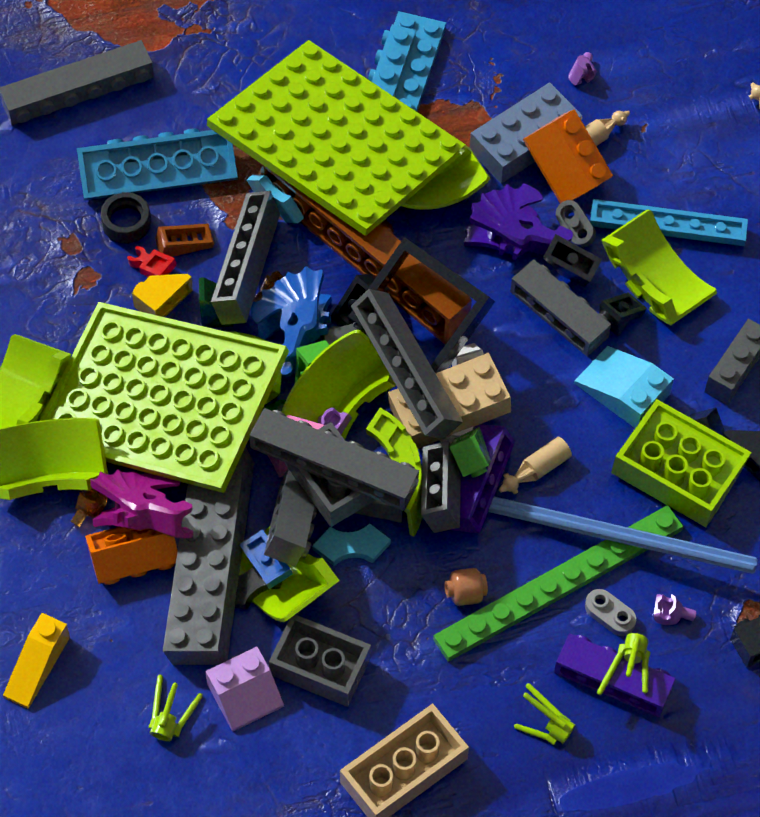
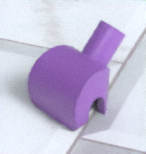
[568,52,597,85]
[318,408,352,434]
[654,594,696,625]

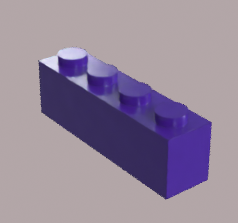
[450,424,515,534]
[554,633,675,718]

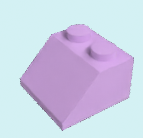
[206,647,284,732]

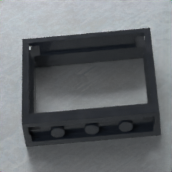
[348,237,495,373]

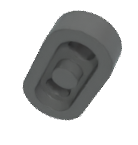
[556,200,596,248]

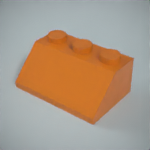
[523,109,613,203]
[85,527,178,584]

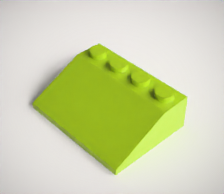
[611,399,752,527]

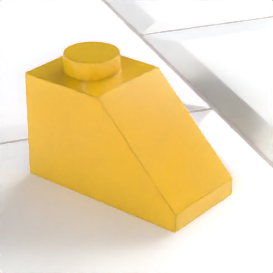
[132,274,193,317]

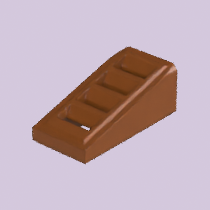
[155,224,214,257]

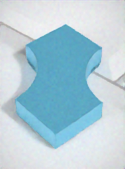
[247,175,304,223]
[312,523,391,566]

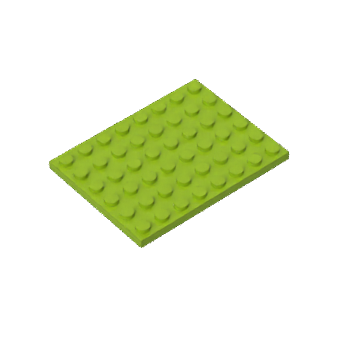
[207,40,466,236]
[39,302,289,493]

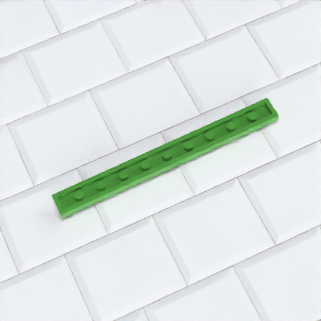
[433,505,683,662]

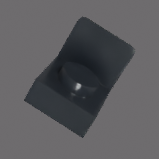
[599,292,647,336]

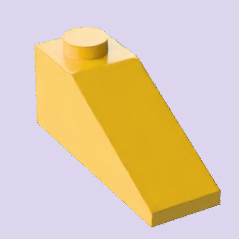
[3,613,70,709]

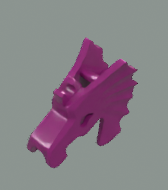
[91,470,193,538]

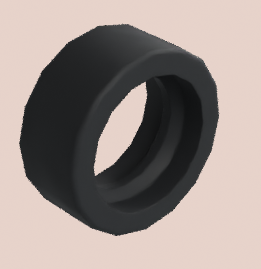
[100,192,151,244]

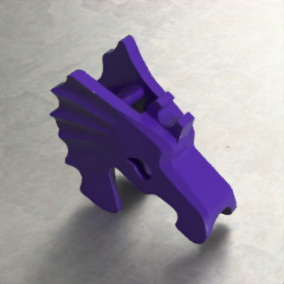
[464,183,573,260]

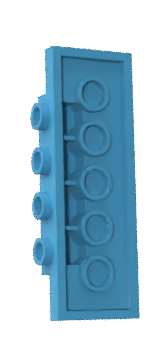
[368,11,446,112]
[77,129,238,201]

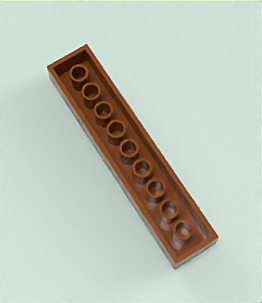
[260,163,472,345]

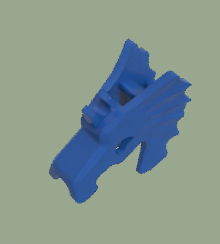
[251,266,332,377]

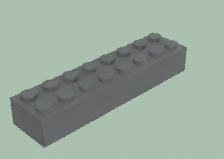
[163,447,254,665]

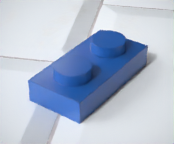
[239,530,293,589]

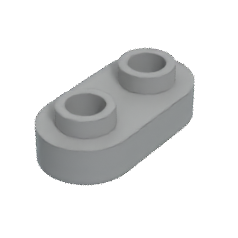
[585,589,636,636]

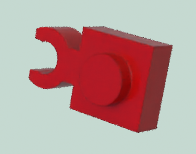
[127,246,177,277]

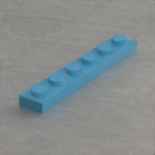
[590,199,748,246]

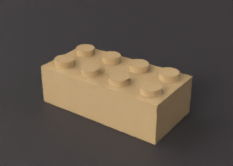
[388,353,511,449]
[340,703,469,817]

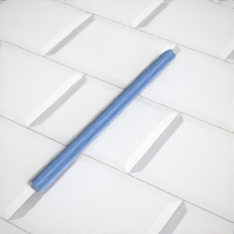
[488,496,758,574]

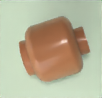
[445,568,488,606]

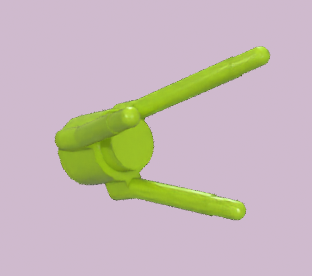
[597,633,651,695]
[148,675,203,742]
[514,683,575,745]

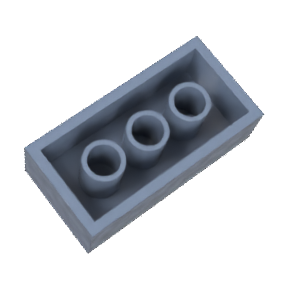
[470,82,582,184]

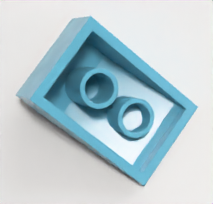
[574,346,674,428]

